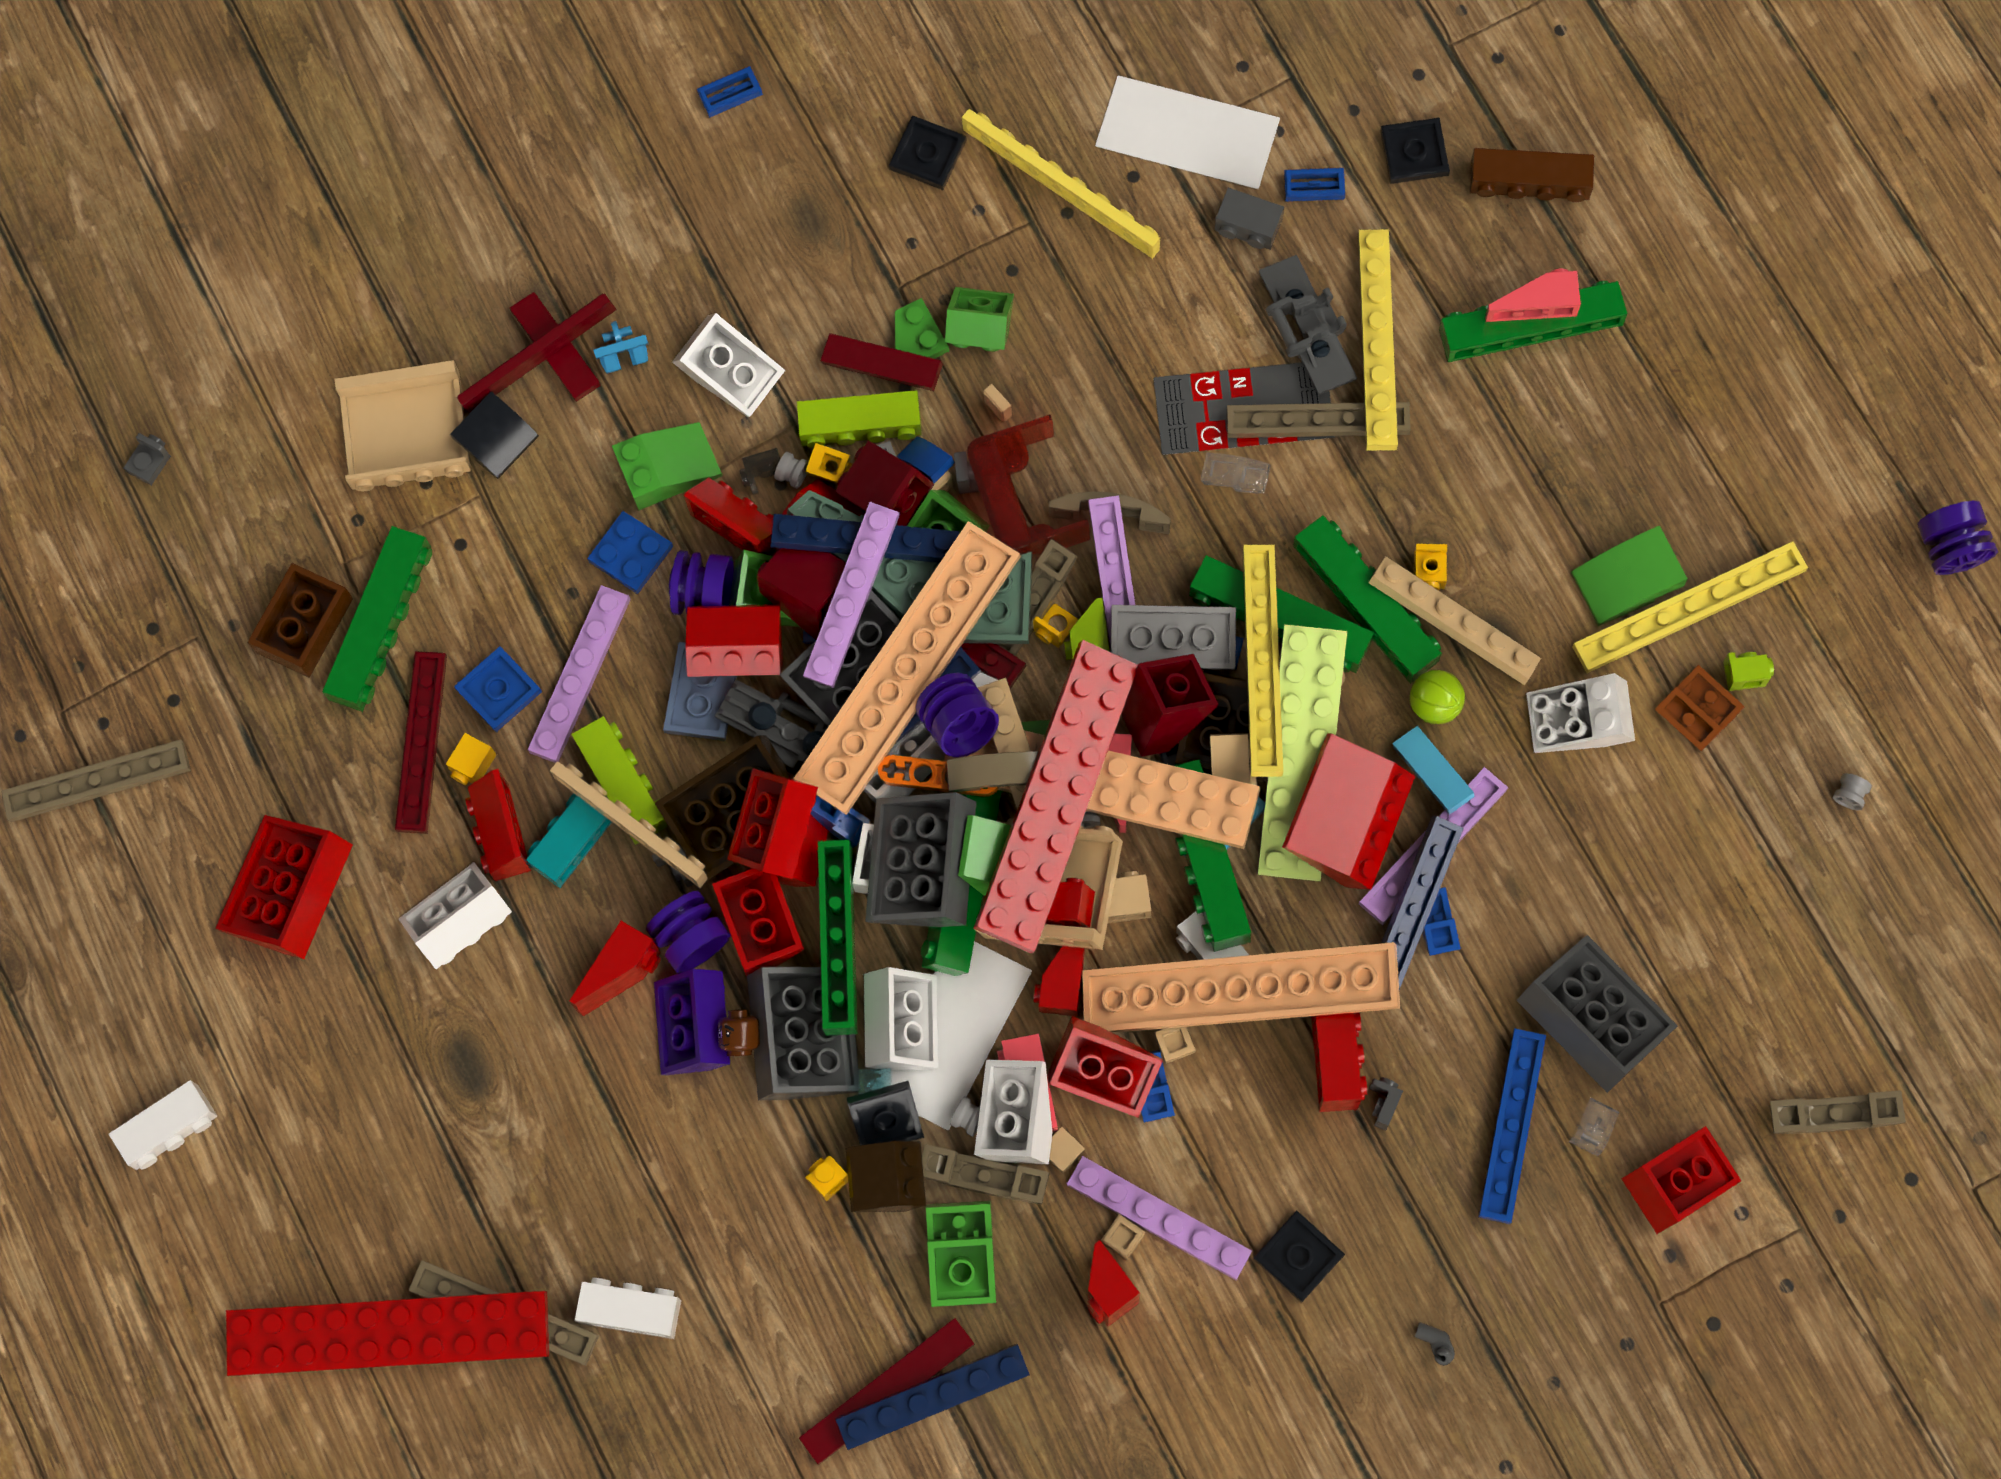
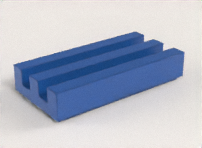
[697,66,763,118]
[1284,168,1345,202]

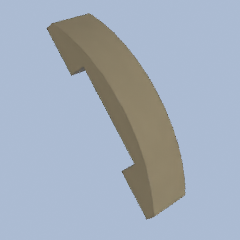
[1049,492,1171,534]
[997,539,1078,656]
[947,751,1039,792]
[1770,1090,1906,1134]
[922,1144,1050,1204]

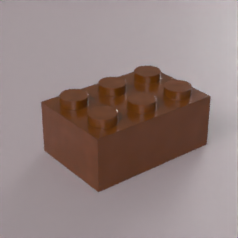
[247,563,353,678]

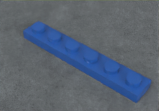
[1478,1028,1546,1224]

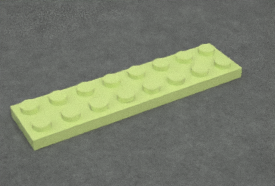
[1258,624,1347,881]

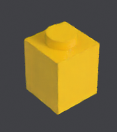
[446,733,496,785]

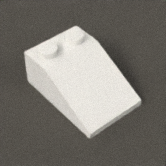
[672,313,785,417]
[974,1060,1053,1164]

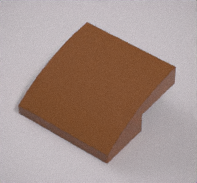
[1655,665,1745,752]

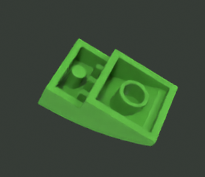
[1571,525,1688,626]
[926,1200,996,1307]

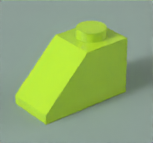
[1064,598,1109,660]

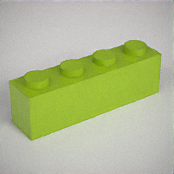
[797,390,922,448]
[571,716,668,845]

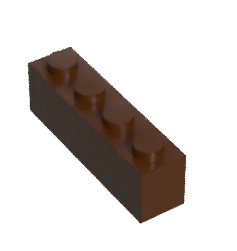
[1470,148,1594,202]

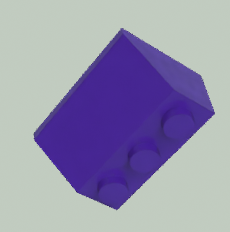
[654,969,730,1075]

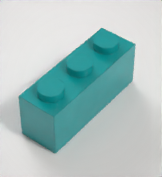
[526,793,612,888]

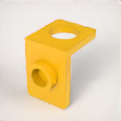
[1033,604,1078,648]

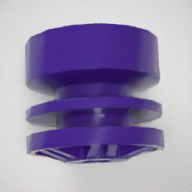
[1917,500,1998,575]
[669,550,734,615]
[916,672,999,757]
[646,891,731,973]

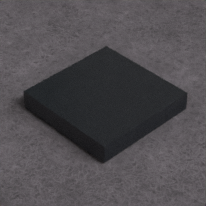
[889,115,967,190]
[1380,117,1450,184]
[847,1081,924,1145]
[1253,1210,1345,1303]

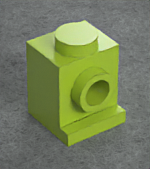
[1723,652,1774,691]

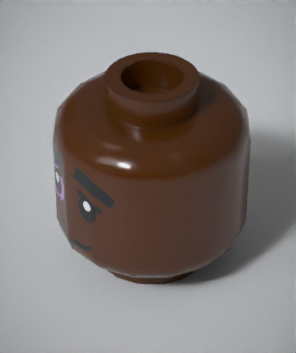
[717,1009,760,1056]

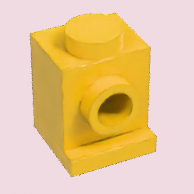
[805,443,852,485]
[1414,544,1447,591]
[805,1156,848,1201]

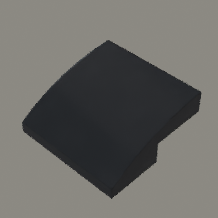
[450,391,539,479]

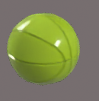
[1409,670,1465,724]

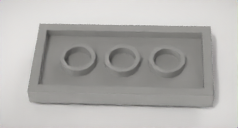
[1111,605,1236,671]

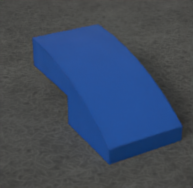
[896,437,955,483]
[811,796,870,848]
[1422,887,1461,956]
[1141,1050,1175,1123]

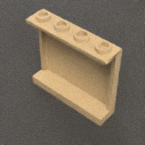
[335,360,471,492]
[974,819,1123,950]

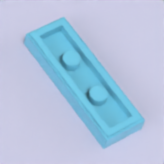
[1392,726,1475,815]

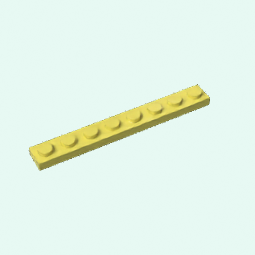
[962,109,1160,259]
[1358,229,1398,451]
[1572,542,1808,673]
[1243,545,1283,777]

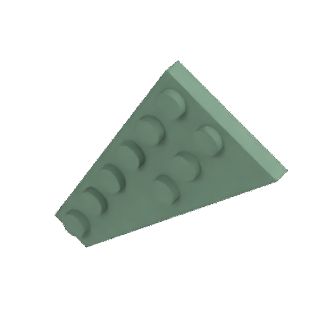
[787,490,939,618]
[880,552,1033,644]

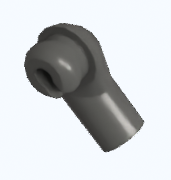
[1414,1322,1455,1366]

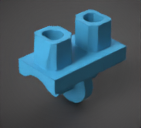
[593,321,649,374]

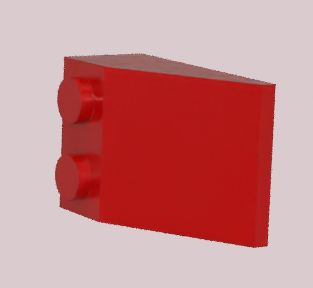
[569,921,661,1016]
[1048,1016,1163,1118]
[1621,1126,1742,1234]

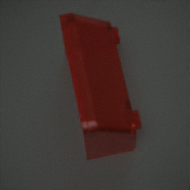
[967,414,1090,555]

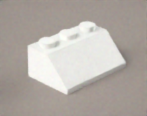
[399,862,512,969]
[864,967,938,1071]

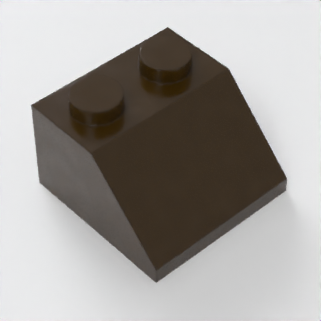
[845,1141,926,1212]

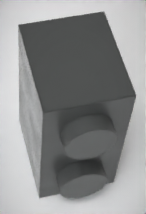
[1215,187,1284,250]

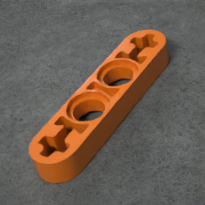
[878,755,999,797]

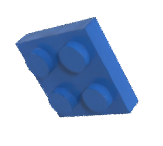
[587,511,673,594]
[454,646,542,732]

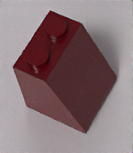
[835,440,935,526]
[757,548,846,640]
[1121,654,1218,757]

